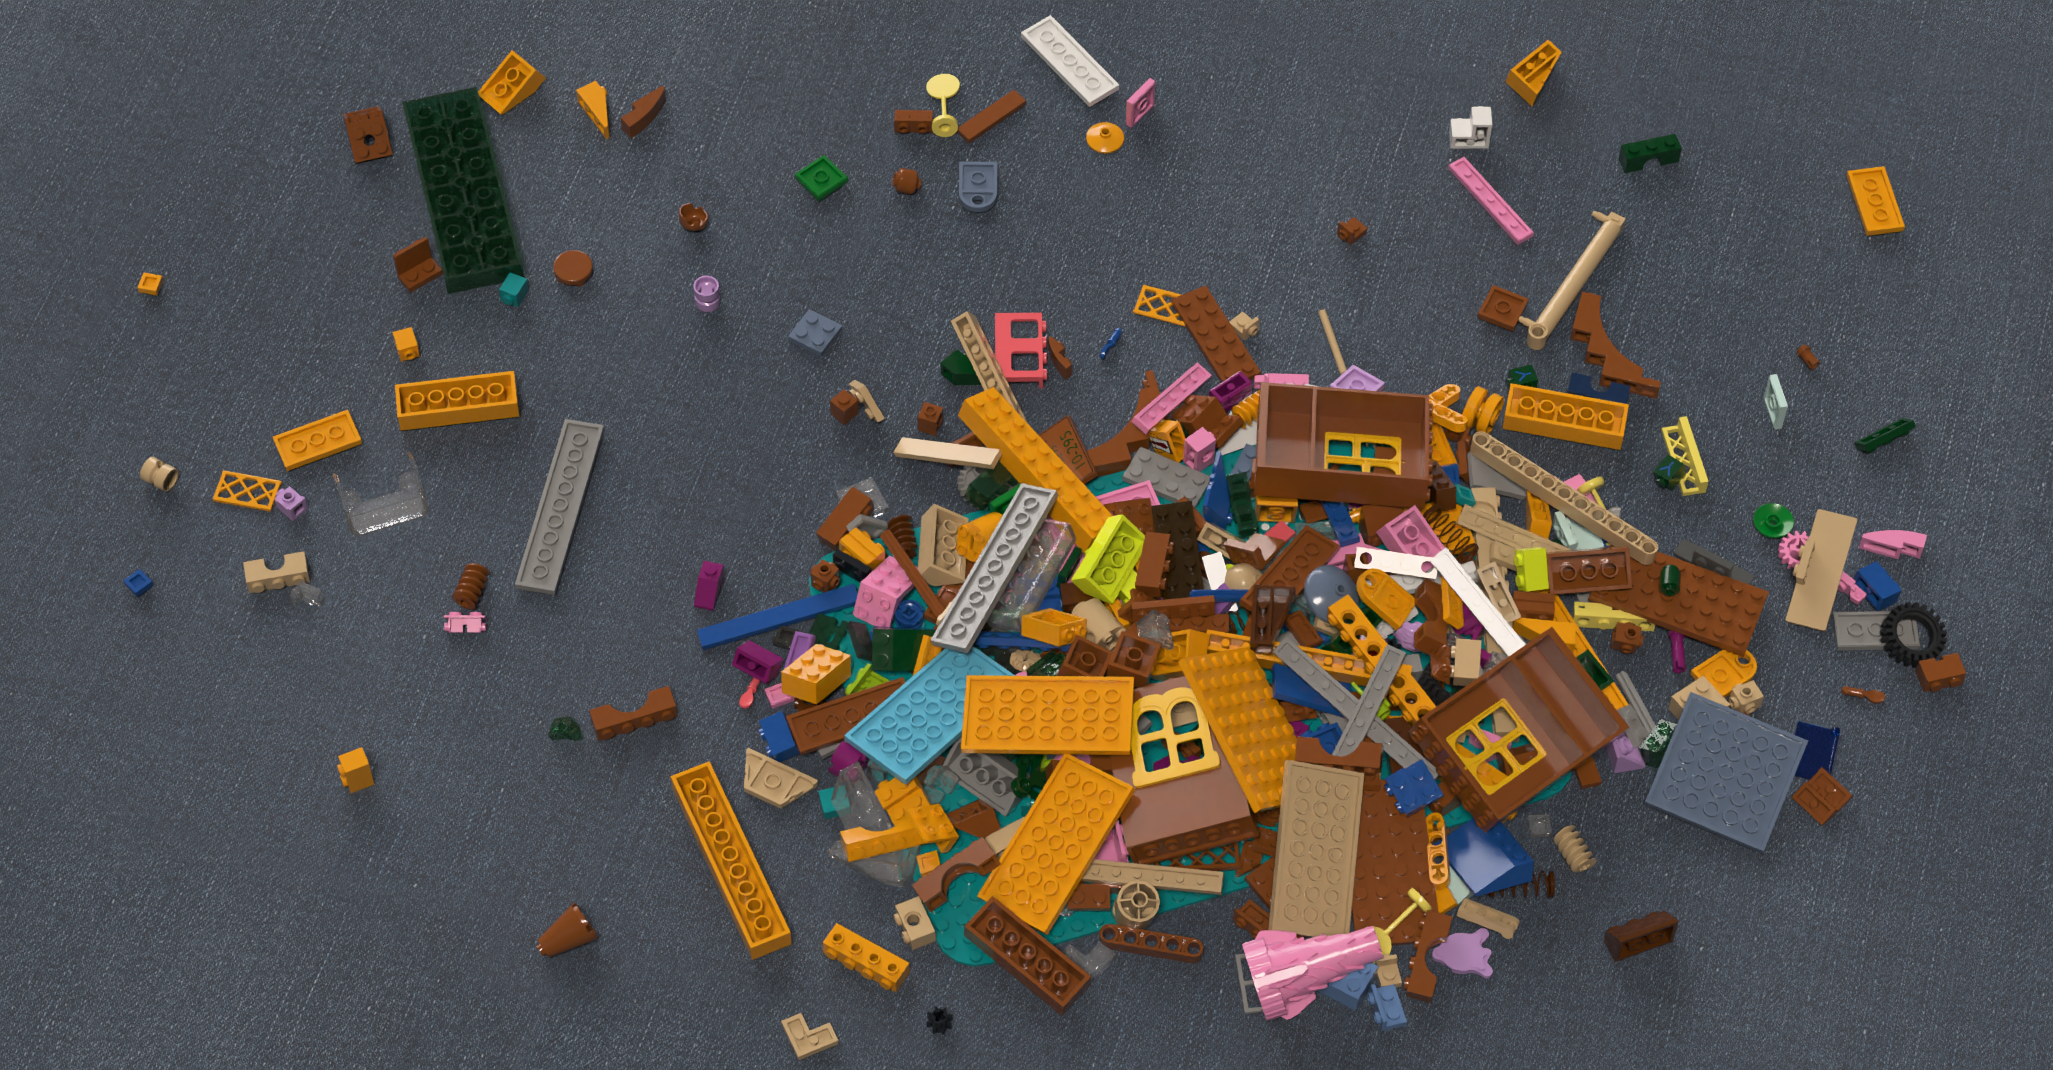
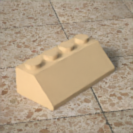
[918,504,969,586]

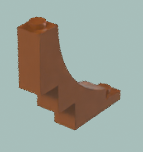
[1570,292,1661,399]
[1087,370,1168,477]

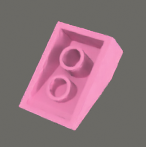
[1376,505,1445,573]

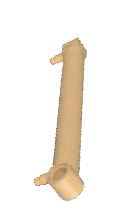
[1518,211,1626,350]

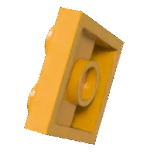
[874,776,932,826]

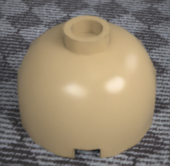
[1225,563,1263,604]

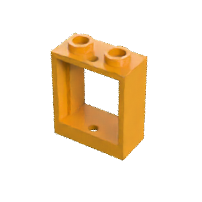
[1021,608,1087,647]

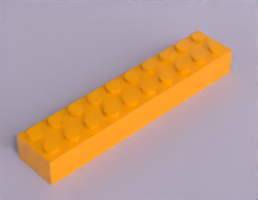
[958,387,1113,554]
[670,761,792,960]

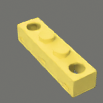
[1572,602,1655,631]

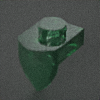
[547,716,583,741]

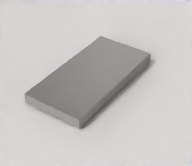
[1832,611,1920,651]

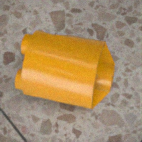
[956,512,1003,562]

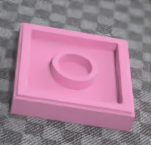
[1126,78,1155,128]

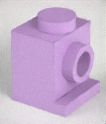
[274,486,308,521]

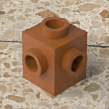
[810,559,840,593]
[1610,622,1644,654]

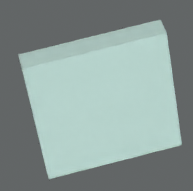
[1764,374,1788,430]

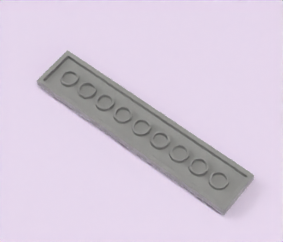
[515,419,604,595]
[930,483,1059,653]

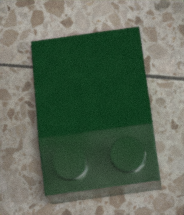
[872,627,936,671]

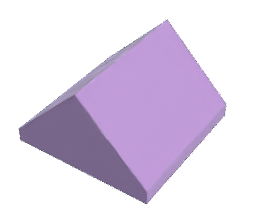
[1606,732,1646,773]

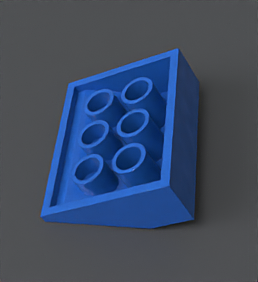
[1435,818,1534,897]

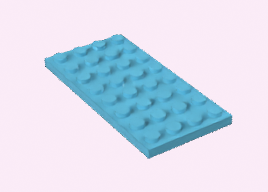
[844,646,1015,785]

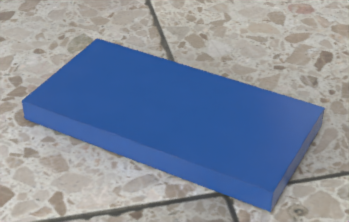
[1272,663,1351,718]

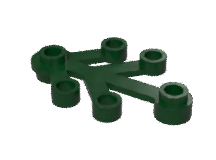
[1011,754,1046,801]

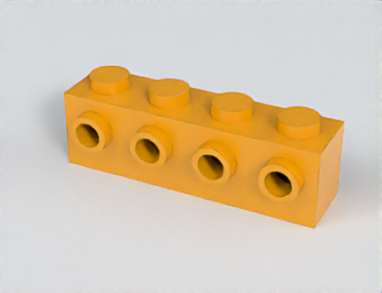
[823,923,910,992]

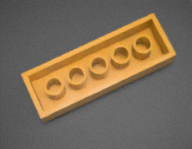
[395,371,520,431]
[1502,383,1629,450]

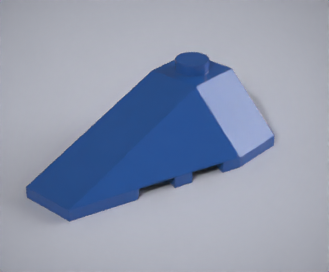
[1203,451,1233,530]

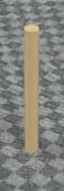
[1318,309,1347,375]

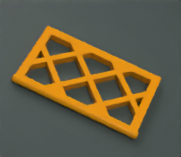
[1133,285,1185,327]
[213,470,282,512]

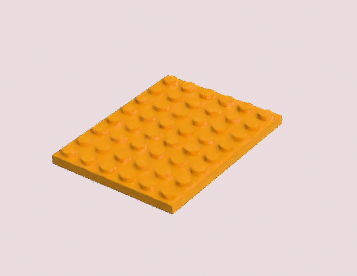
[1178,647,1297,813]

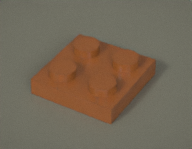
[1477,285,1529,332]

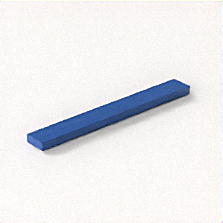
[697,584,858,650]

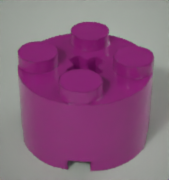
[828,741,873,785]

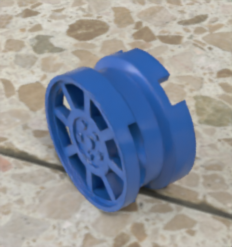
[895,600,924,628]

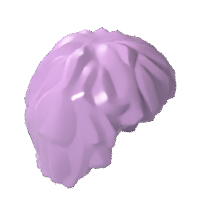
[1393,622,1422,652]

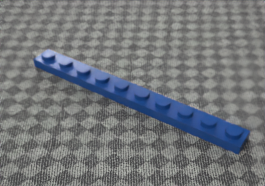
[870,626,1071,651]

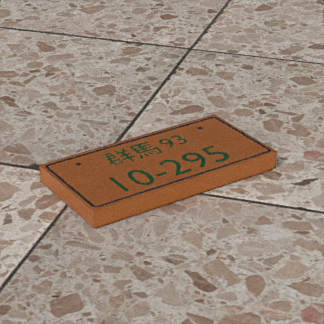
[1039,415,1098,484]

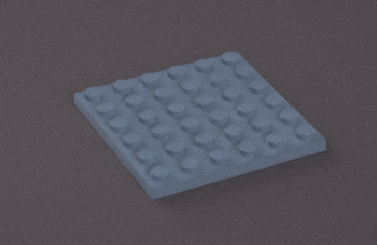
[1644,692,1808,853]

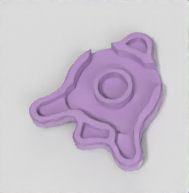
[1432,928,1493,979]

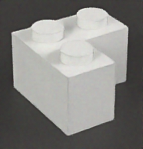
[1449,106,1492,149]

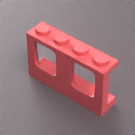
[995,313,1047,388]

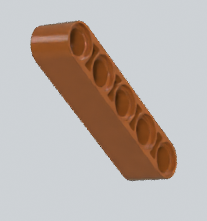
[1099,924,1203,963]

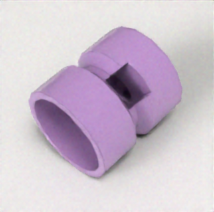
[694,275,720,312]

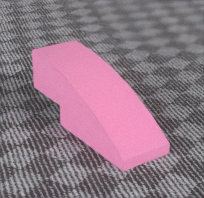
[1859,530,1927,559]

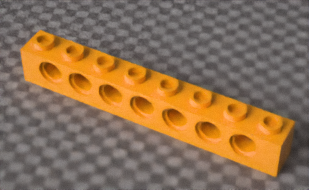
[1327,594,1436,725]

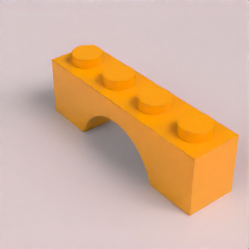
[840,816,927,862]

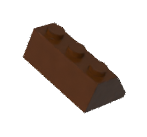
[1604,911,1679,962]

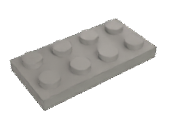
[1122,447,1210,508]

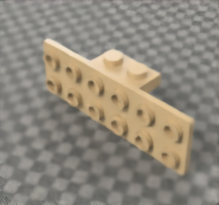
[1786,509,1857,632]

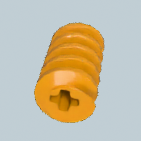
[1232,389,1260,429]

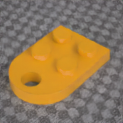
[1356,568,1415,630]
[1690,649,1757,698]

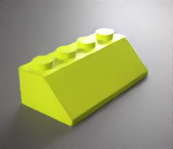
[1071,514,1145,604]

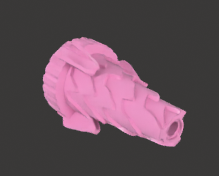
[1242,926,1383,1021]

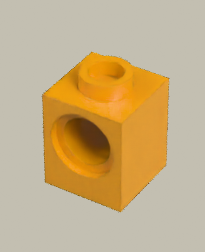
[393,327,420,362]

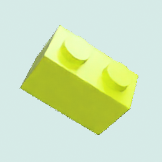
[1514,547,1549,592]

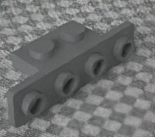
[1674,539,1754,585]

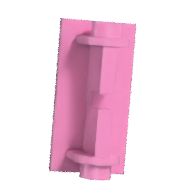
[444,612,487,633]

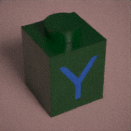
[1506,364,1538,390]
[1653,454,1686,491]

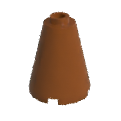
[536,902,599,958]

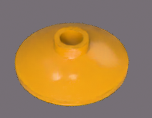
[1086,122,1124,154]

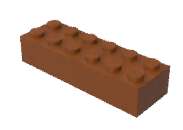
[964,896,1091,1016]

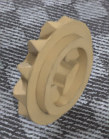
[1010,649,1043,672]

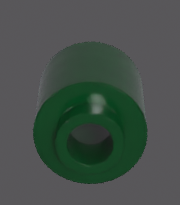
[1660,565,1681,596]

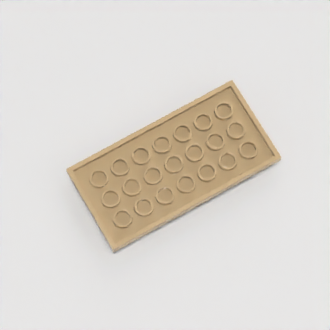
[1268,760,1364,937]

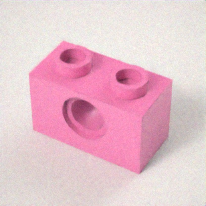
[1183,427,1216,472]

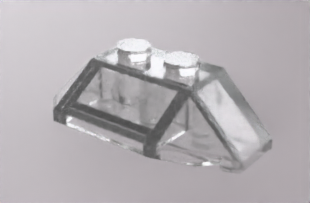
[831,761,893,831]

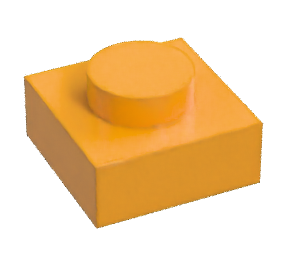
[137,273,163,296]
[916,850,941,877]

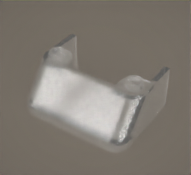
[332,451,428,536]

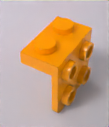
[906,804,959,853]

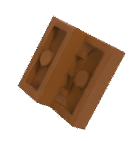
[1792,767,1854,826]

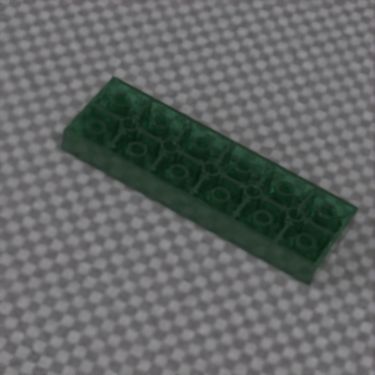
[402,87,524,294]

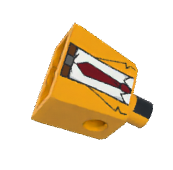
[1148,420,1186,463]

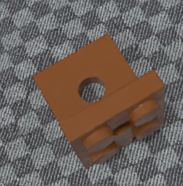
[342,106,393,163]

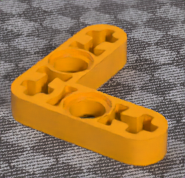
[1429,384,1468,432]

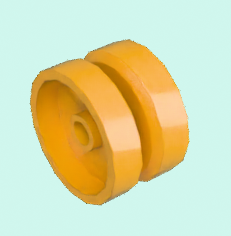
[1462,386,1504,434]

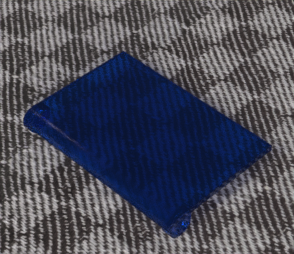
[1794,721,1840,780]

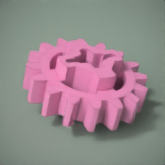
[1778,531,1810,569]

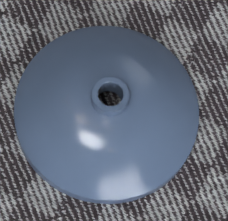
[1304,565,1359,624]

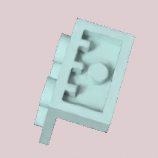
[1552,511,1604,550]

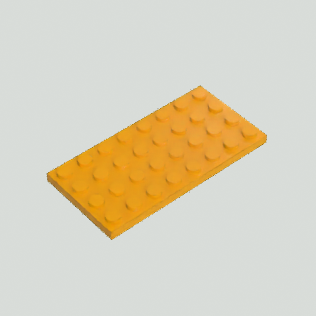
[961,675,1134,755]
[977,754,1136,935]

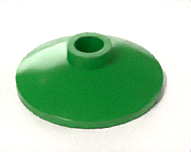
[1753,503,1794,538]

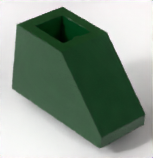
[940,349,981,385]

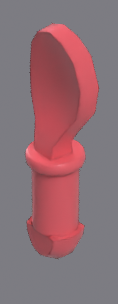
[739,677,761,709]

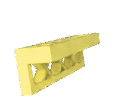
[1661,416,1709,496]

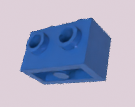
[1854,561,1902,611]
[759,711,799,762]

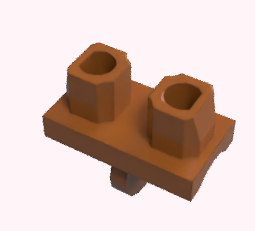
[1280,701,1317,722]

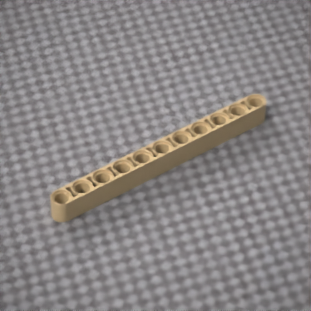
[1470,431,1658,565]

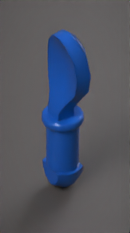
[1100,328,1122,360]

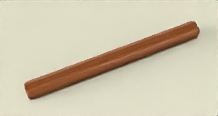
[880,529,945,618]

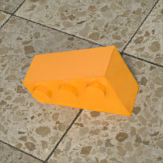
[1505,40,1561,106]

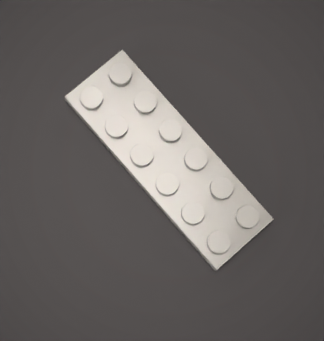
[1021,15,1119,107]

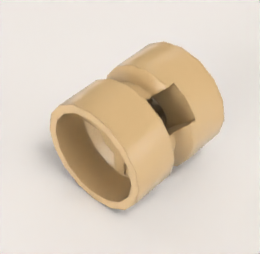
[140,457,179,492]

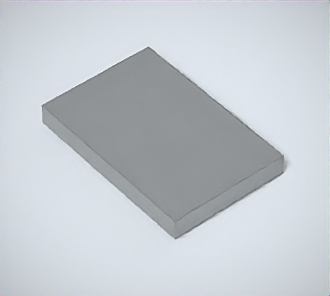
[1467,451,1526,500]

